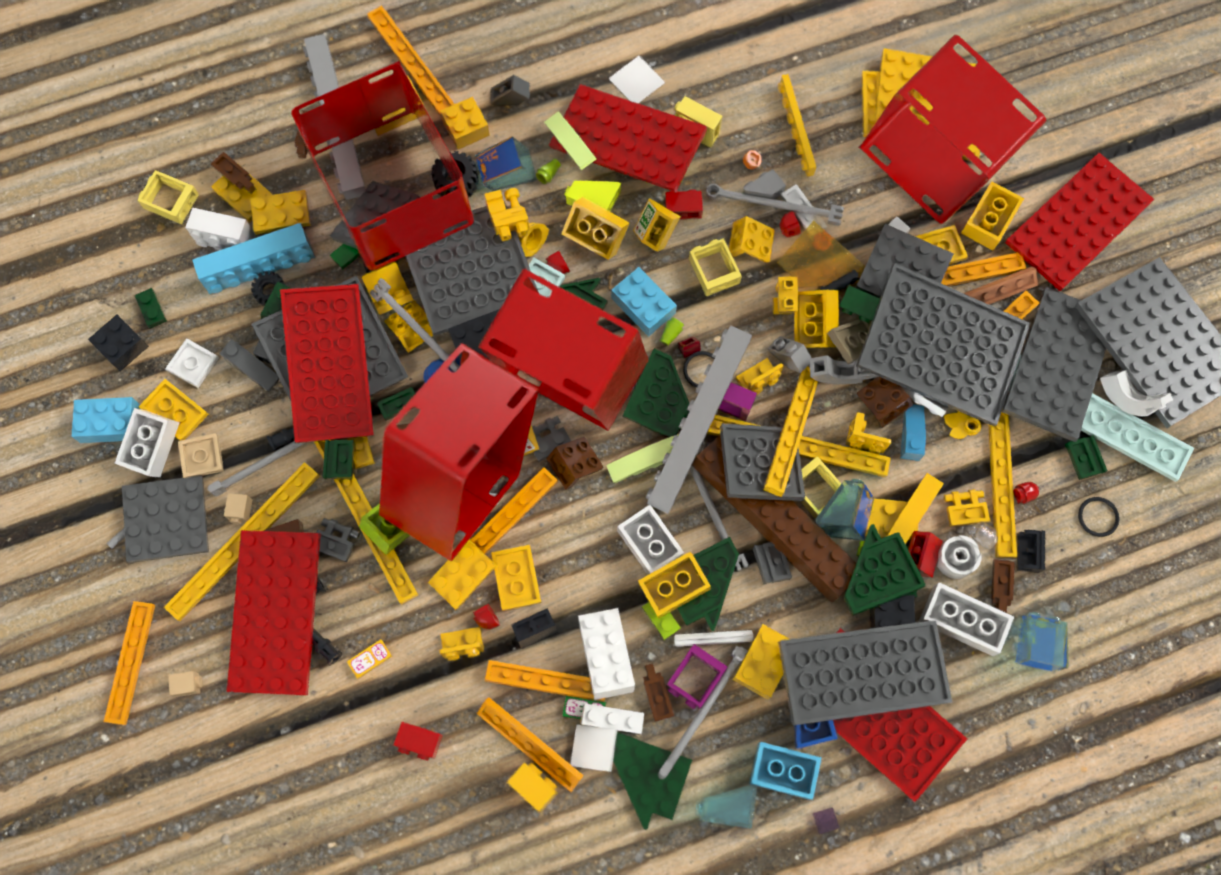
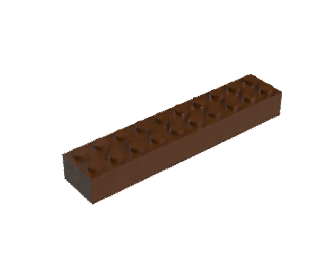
[692,435,856,603]

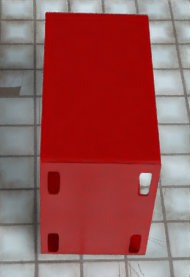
[859,35,1046,224]
[291,61,474,270]
[478,269,649,431]
[379,343,539,561]

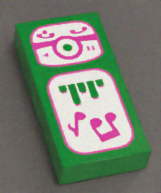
[563,696,606,720]

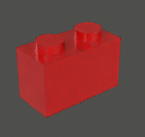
[664,189,703,220]
[908,531,943,578]
[393,722,443,761]

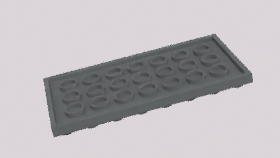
[1002,287,1106,442]
[778,620,953,726]

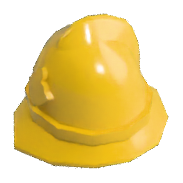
[516,222,549,257]

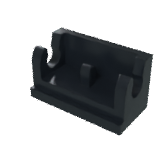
[1017,530,1045,573]
[511,608,558,649]

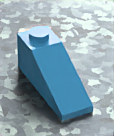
[900,404,926,461]

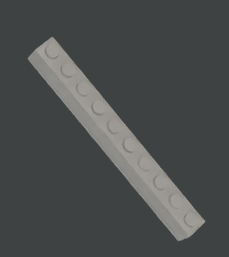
[303,34,366,200]
[646,325,752,514]

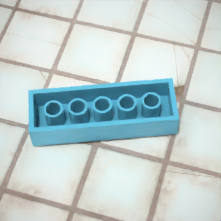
[192,223,315,294]

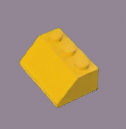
[794,290,839,348]

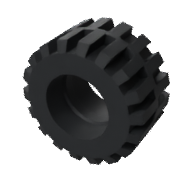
[431,151,479,197]

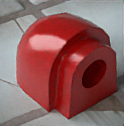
[780,211,801,237]
[546,251,571,274]
[1013,481,1040,505]
[473,604,500,630]

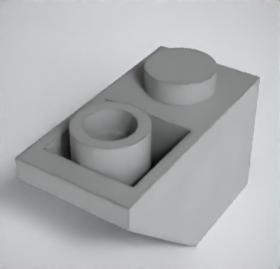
[743,169,786,200]
[768,336,812,373]

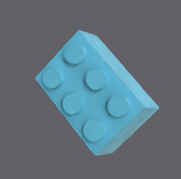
[611,267,677,337]
[71,397,140,443]
[749,742,821,800]

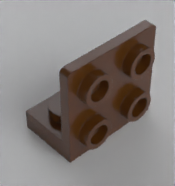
[857,377,913,428]
[546,437,604,490]

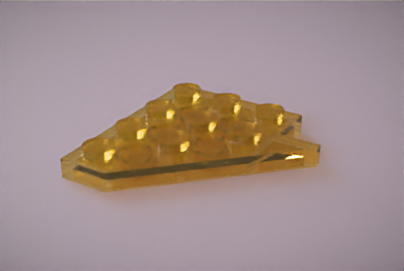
[777,221,865,288]

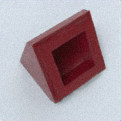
[677,336,701,358]

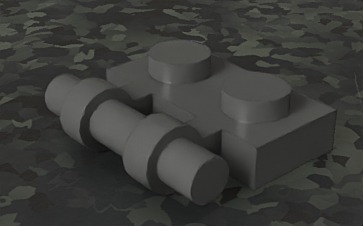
[532,416,571,462]
[316,518,360,563]

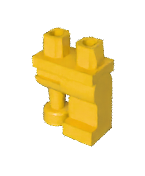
[484,188,529,241]
[772,277,798,315]

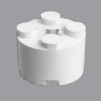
[936,536,982,579]

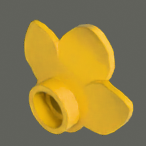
[943,411,981,439]

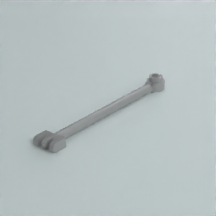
[706,183,844,226]
[370,278,460,372]
[208,441,307,496]
[690,466,748,573]
[658,646,748,779]

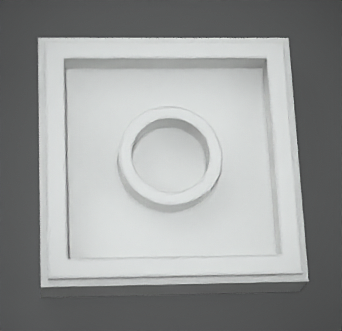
[165,338,219,388]
[570,724,617,772]

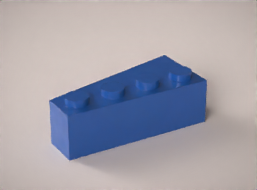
[794,720,838,749]

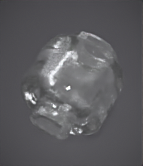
[967,521,998,550]

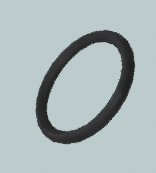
[683,351,715,388]
[1078,497,1120,537]

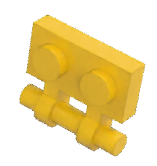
[944,489,990,527]

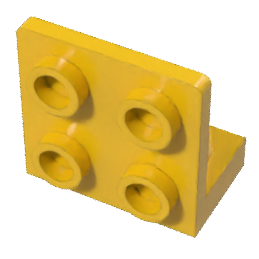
[729,216,775,263]
[362,262,413,315]
[384,301,433,353]
[735,358,784,395]
[845,412,891,455]
[439,627,484,661]

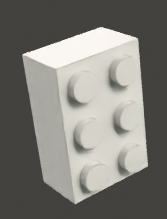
[185,208,256,250]
[115,408,180,477]
[617,505,684,575]

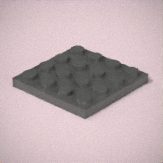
[330,181,420,249]
[856,224,954,299]
[720,424,806,501]
[122,476,209,563]

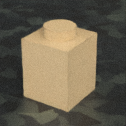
[224,493,253,524]
[168,671,203,697]

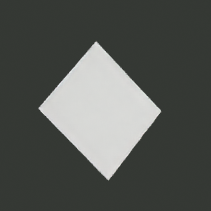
[609,56,665,103]

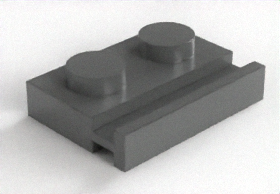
[753,542,792,585]

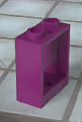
[718,383,757,421]
[666,644,727,710]

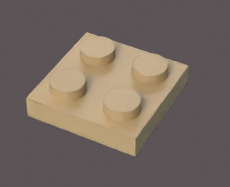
[178,433,224,478]

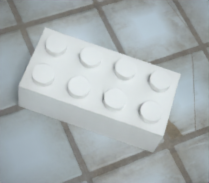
[919,583,1014,656]
[578,608,635,700]

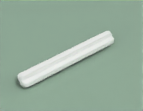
[674,630,754,647]

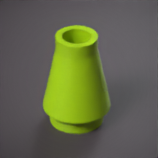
[536,158,561,184]
[659,317,684,346]

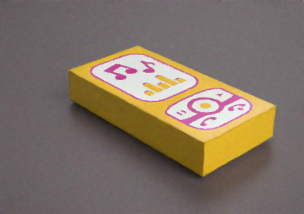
[347,639,393,679]

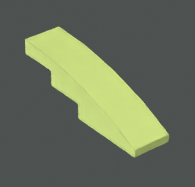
[544,111,596,170]
[606,434,679,483]

